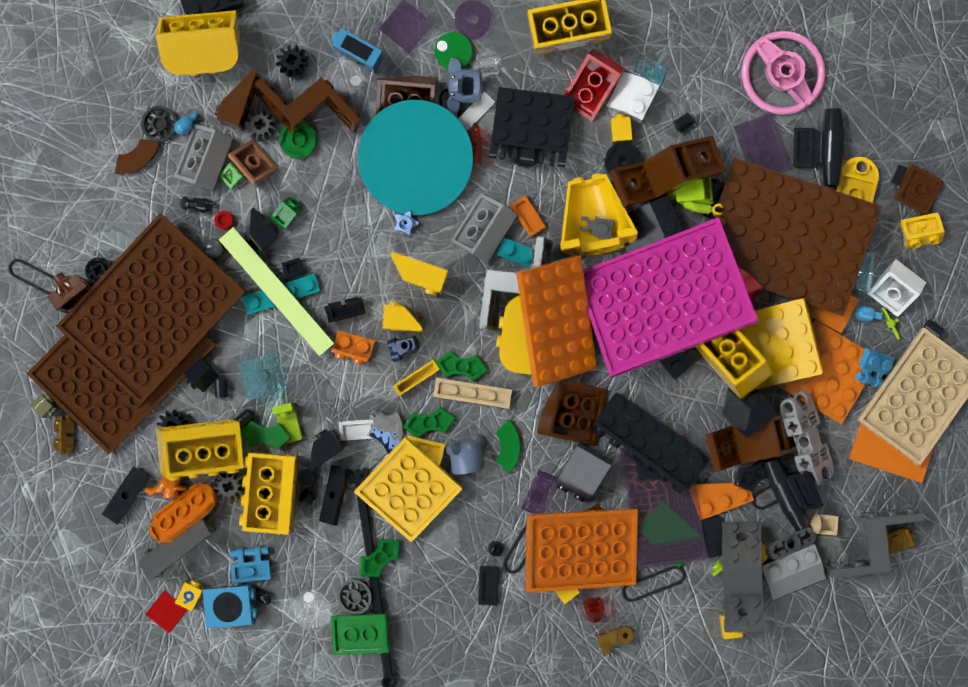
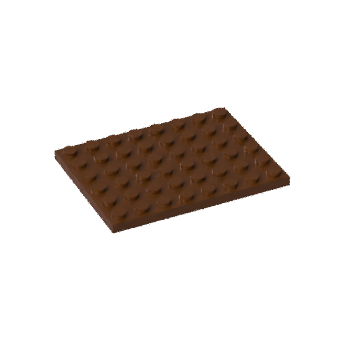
[713,157,882,316]
[56,213,246,405]
[27,335,217,454]

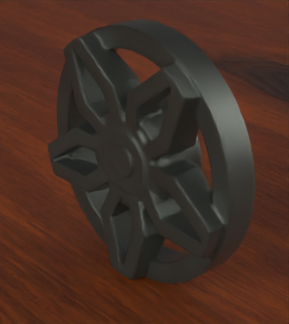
[141,106,177,142]
[337,578,373,615]

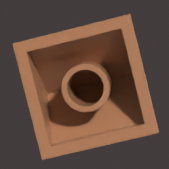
[227,139,278,187]

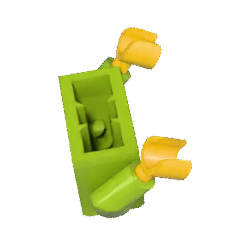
[668,177,723,218]

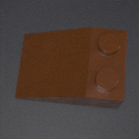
[215,70,261,131]

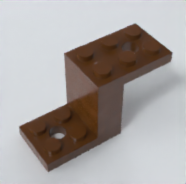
[254,77,361,135]
[610,135,726,207]
[705,410,809,472]

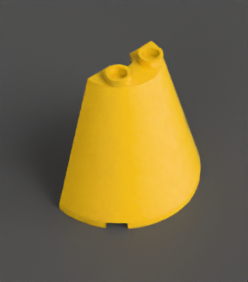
[561,173,638,256]

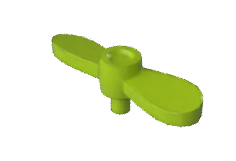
[881,307,901,340]

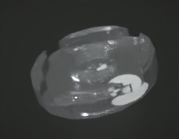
[325,58,363,97]
[293,590,332,629]

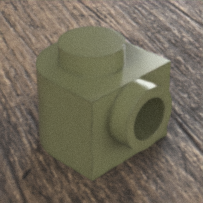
[30,394,57,418]

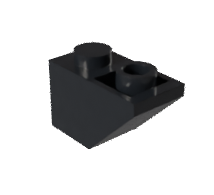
[245,208,279,255]

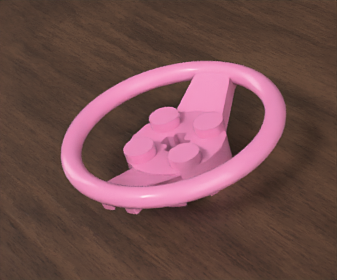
[742,31,825,115]

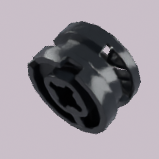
[85,257,112,283]

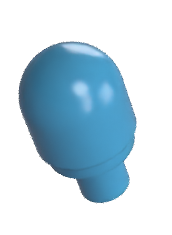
[174,112,199,135]
[855,306,882,322]

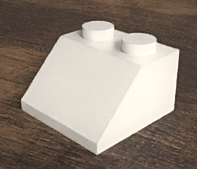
[607,72,659,123]
[867,259,926,317]

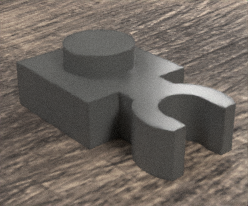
[579,216,614,239]

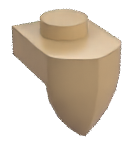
[810,514,839,535]

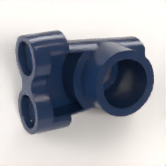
[387,336,420,362]

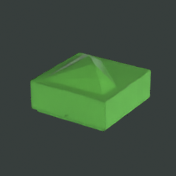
[219,162,245,189]

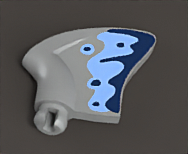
[367,409,403,455]

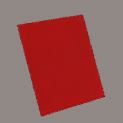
[145,591,188,633]

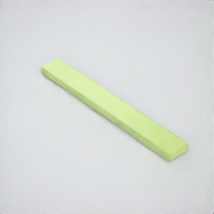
[219,227,334,356]

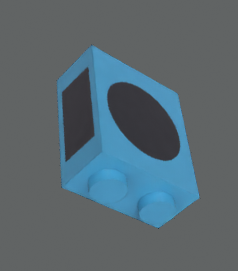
[331,28,384,74]
[203,584,258,628]

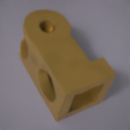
[596,625,634,655]

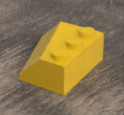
[391,252,449,297]

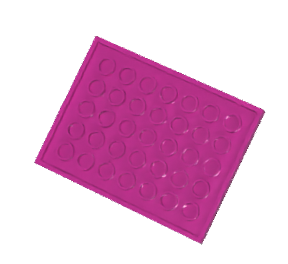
[583,217,758,378]

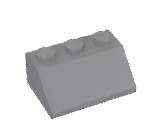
[174,124,233,191]
[450,193,517,263]
[762,544,826,600]

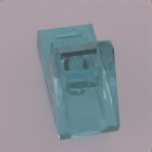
[633,55,668,87]

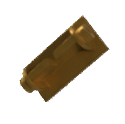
[53,416,74,455]

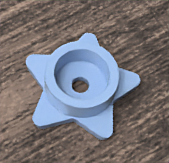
[394,211,418,235]

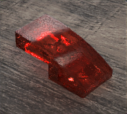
[470,123,482,166]

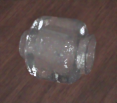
[473,50,502,77]

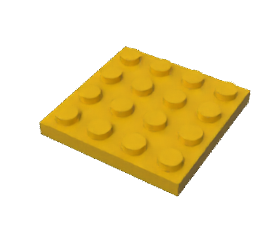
[739,298,824,389]
[354,436,463,542]

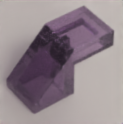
[521,469,556,514]

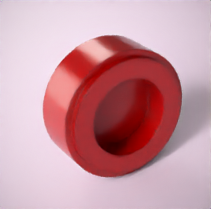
[214,211,234,230]

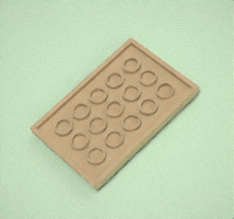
[856,327,968,466]

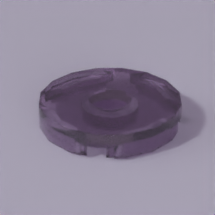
[454,0,492,39]

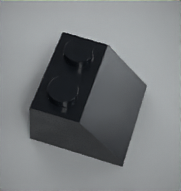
[308,429,345,472]

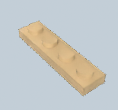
[433,378,512,409]

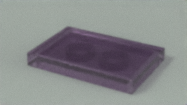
[733,113,790,172]

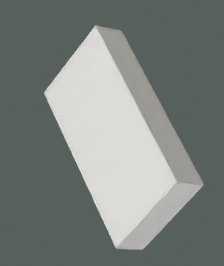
[339,419,373,441]

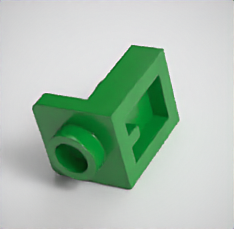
[270,197,303,230]

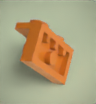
[331,330,375,365]

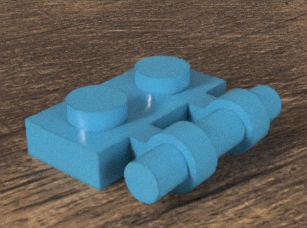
[855,348,895,388]
[230,545,272,583]

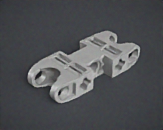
[780,391,834,489]

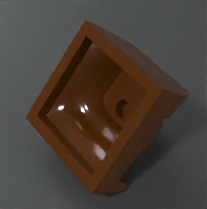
[47,272,92,313]

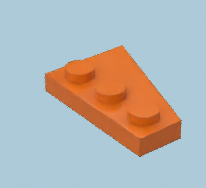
[689,483,754,521]

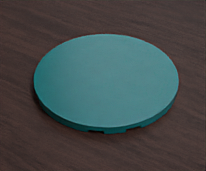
[358,100,473,215]

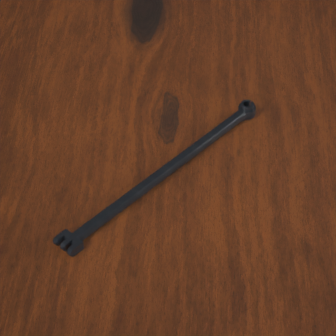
[349,468,397,687]

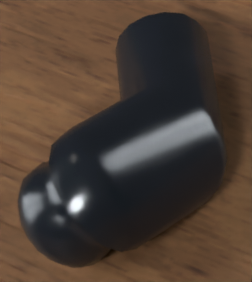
[255,588,271,605]

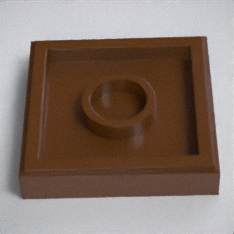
[893,164,944,215]

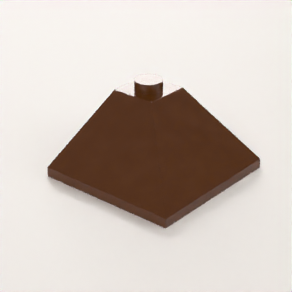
[376,76,437,115]
[537,380,608,446]

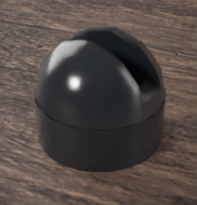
[299,489,316,506]
[488,541,503,557]

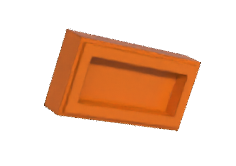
[510,195,546,238]

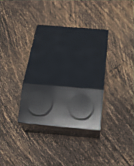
[624,196,683,253]

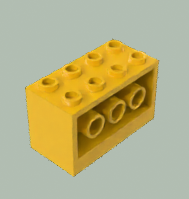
[156,419,244,481]
[239,452,299,535]

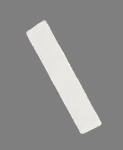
[458,92,495,131]

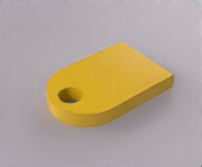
[835,157,879,203]

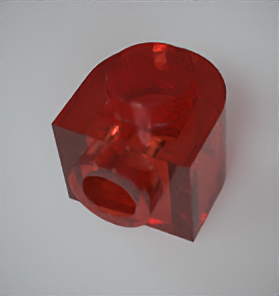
[581,597,604,623]

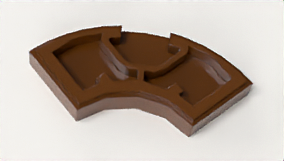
[115,139,160,174]

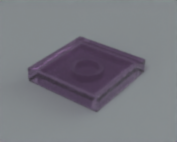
[379,0,433,54]

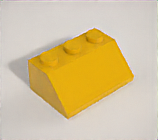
[383,302,424,333]

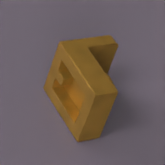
[887,527,915,554]

